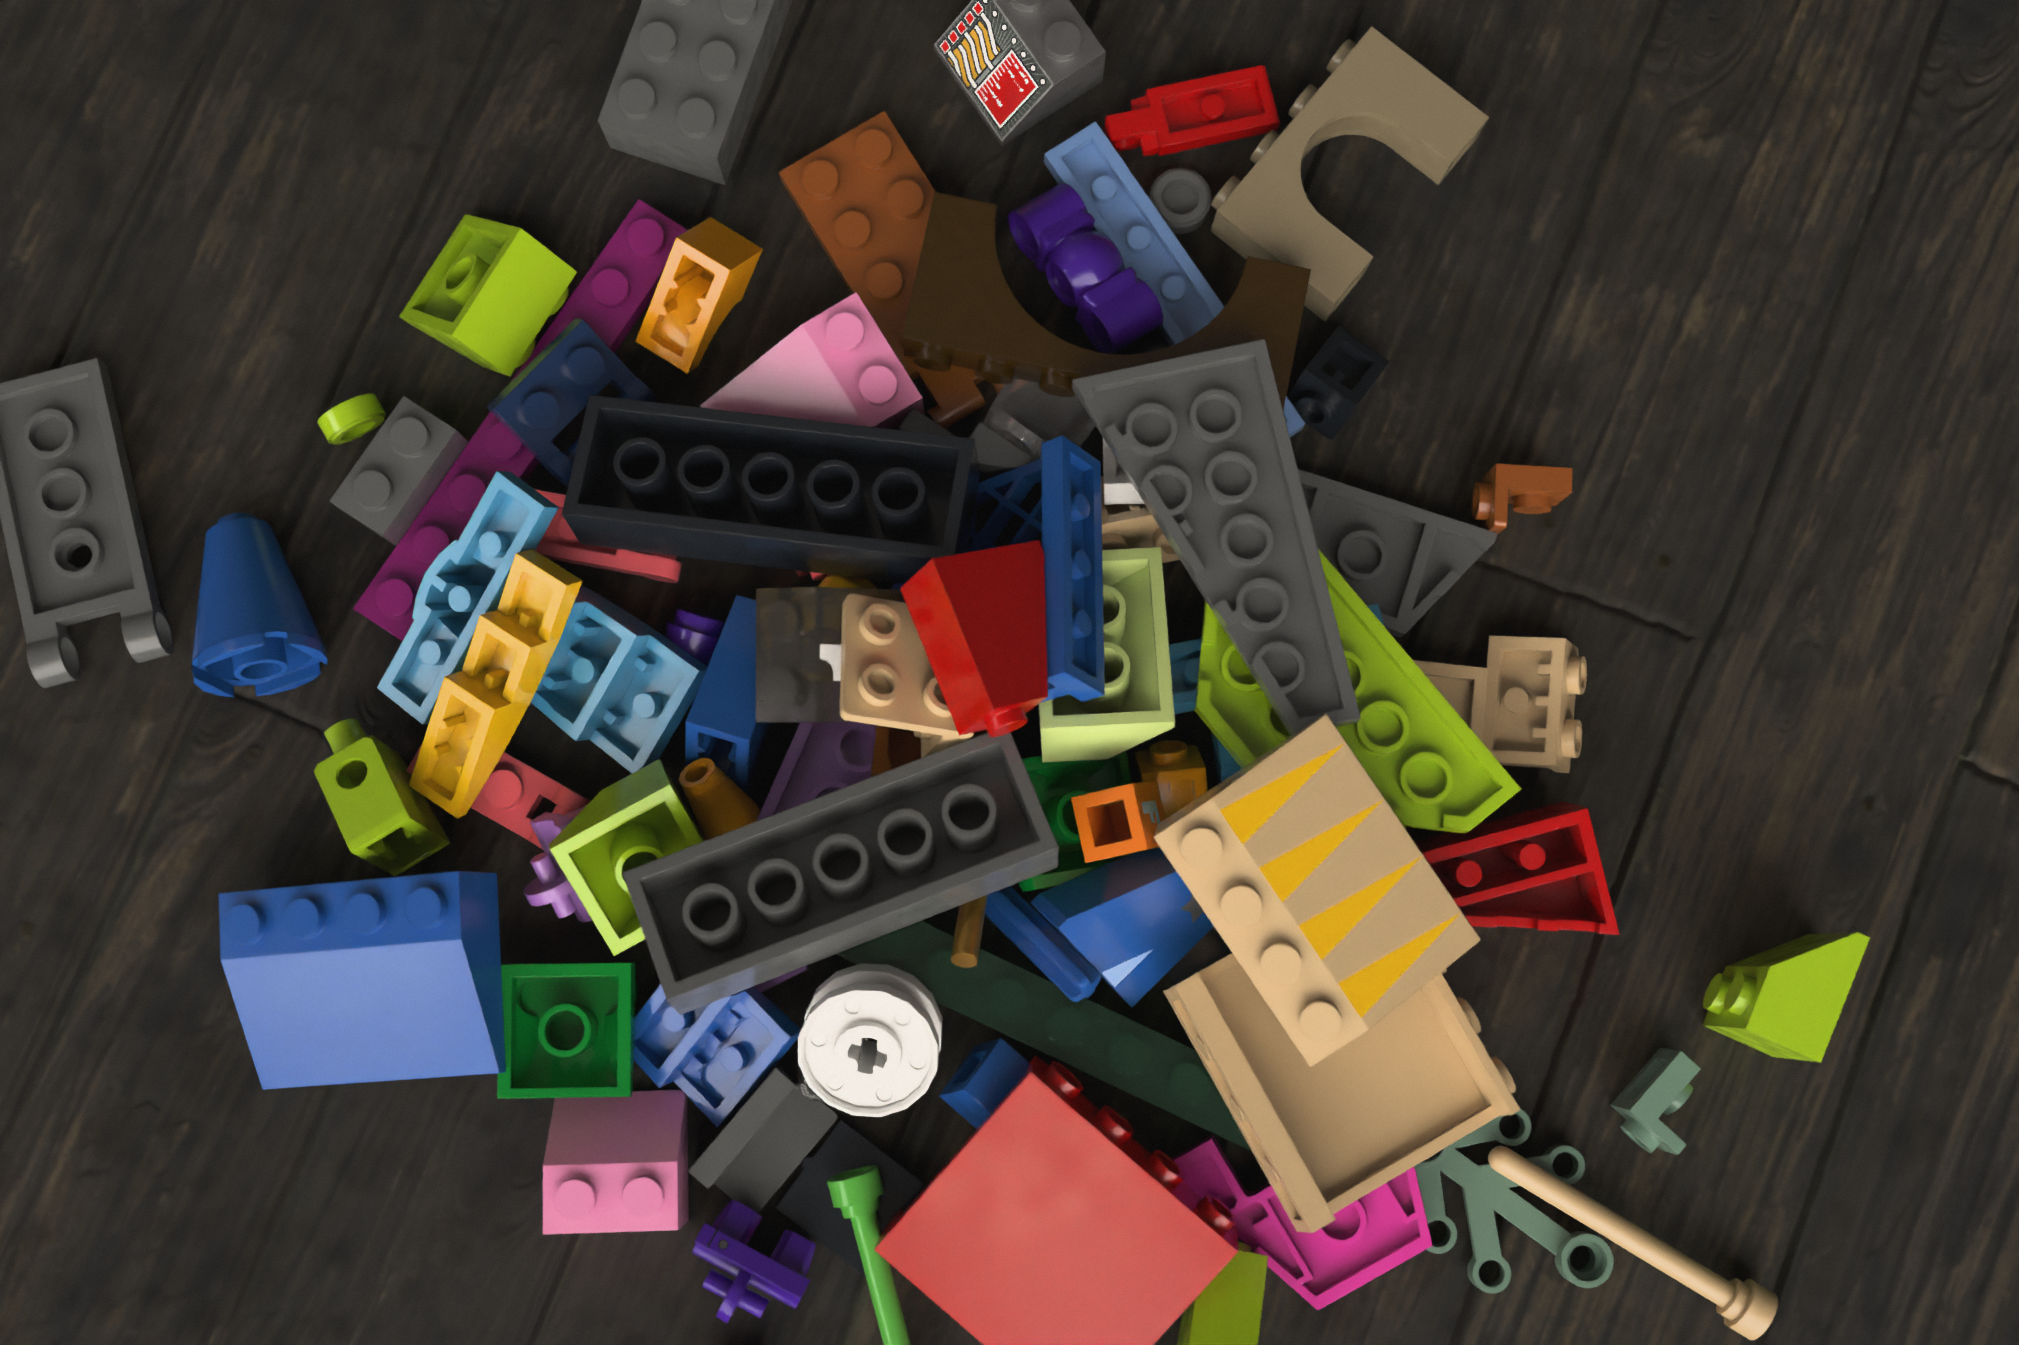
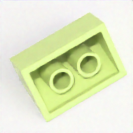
[1039,547,1175,762]

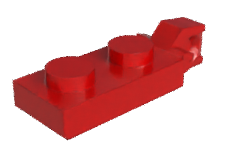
[1103,65,1280,156]

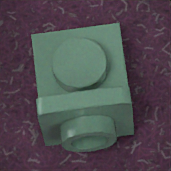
[1611,1047,1701,1155]

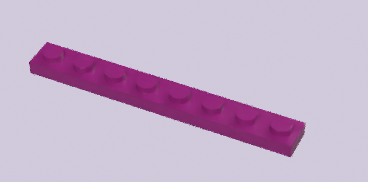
[353,199,688,641]

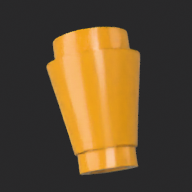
[679,758,760,841]

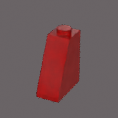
[900,540,1048,737]

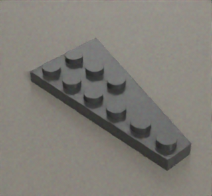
[1072,339,1361,736]

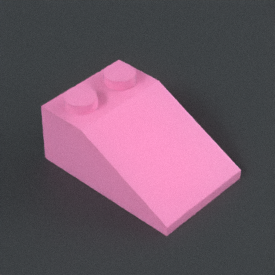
[700,292,925,430]

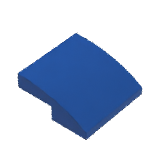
[634,984,801,1128]

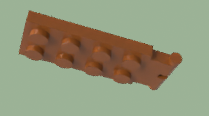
[779,111,1025,429]

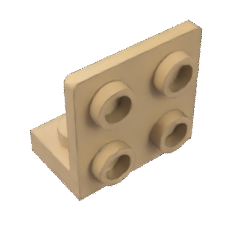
[840,594,974,758]

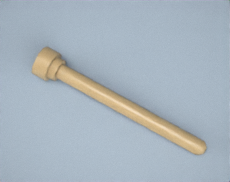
[1488,1146,1778,1340]

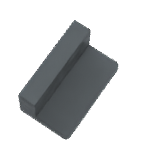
[688,1065,838,1213]

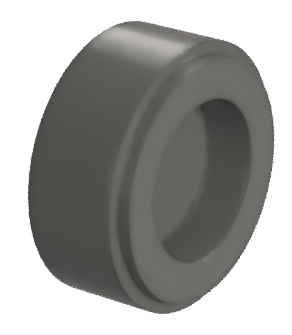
[1149,168,1211,234]

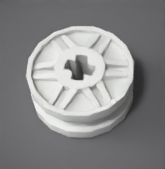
[798,963,942,1117]

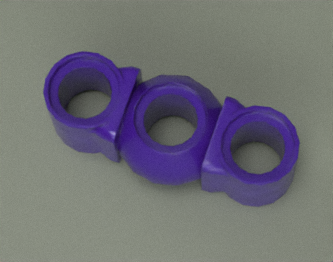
[1008,183,1164,354]

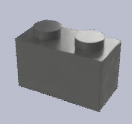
[329,396,469,546]

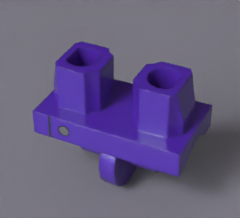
[692,1200,816,1323]

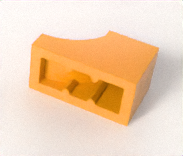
[635,217,763,374]

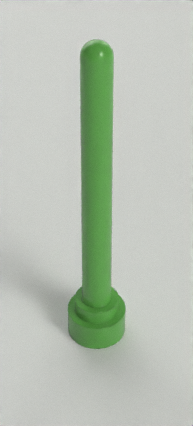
[827,1165,911,1345]

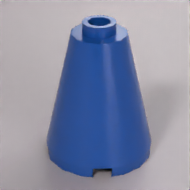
[191,513,328,697]

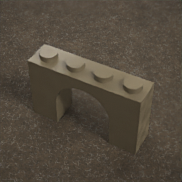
[1210,26,1489,322]

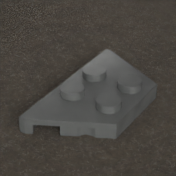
[1298,469,1498,638]

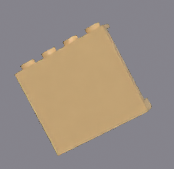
[1163,953,1521,1233]

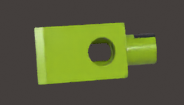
[314,718,451,876]

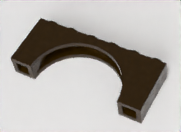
[902,192,1311,410]

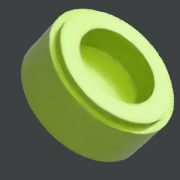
[317,393,386,445]

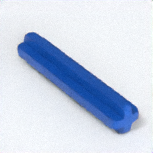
[985,886,1101,1002]

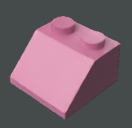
[543,1089,689,1234]

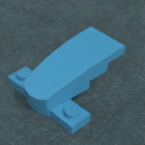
[377,471,707,773]

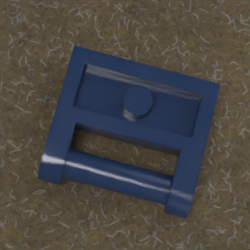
[487,318,658,488]

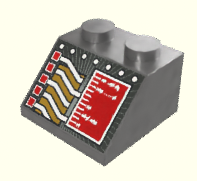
[934,0,1106,146]

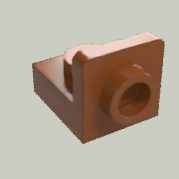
[1471,464,1572,535]

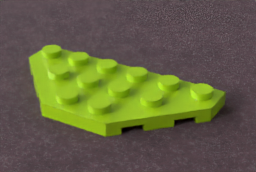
[1194,549,1521,833]

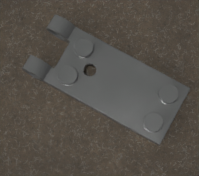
[0,358,175,688]

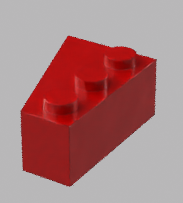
[1414,801,1620,935]

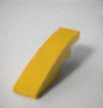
[409,549,583,819]

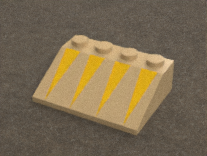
[1153,713,1481,1067]

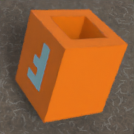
[1071,781,1166,863]

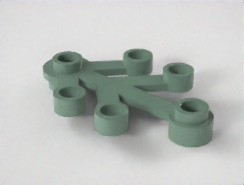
[1415,1109,1614,1294]

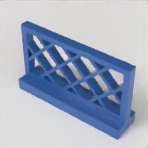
[967,435,1105,703]

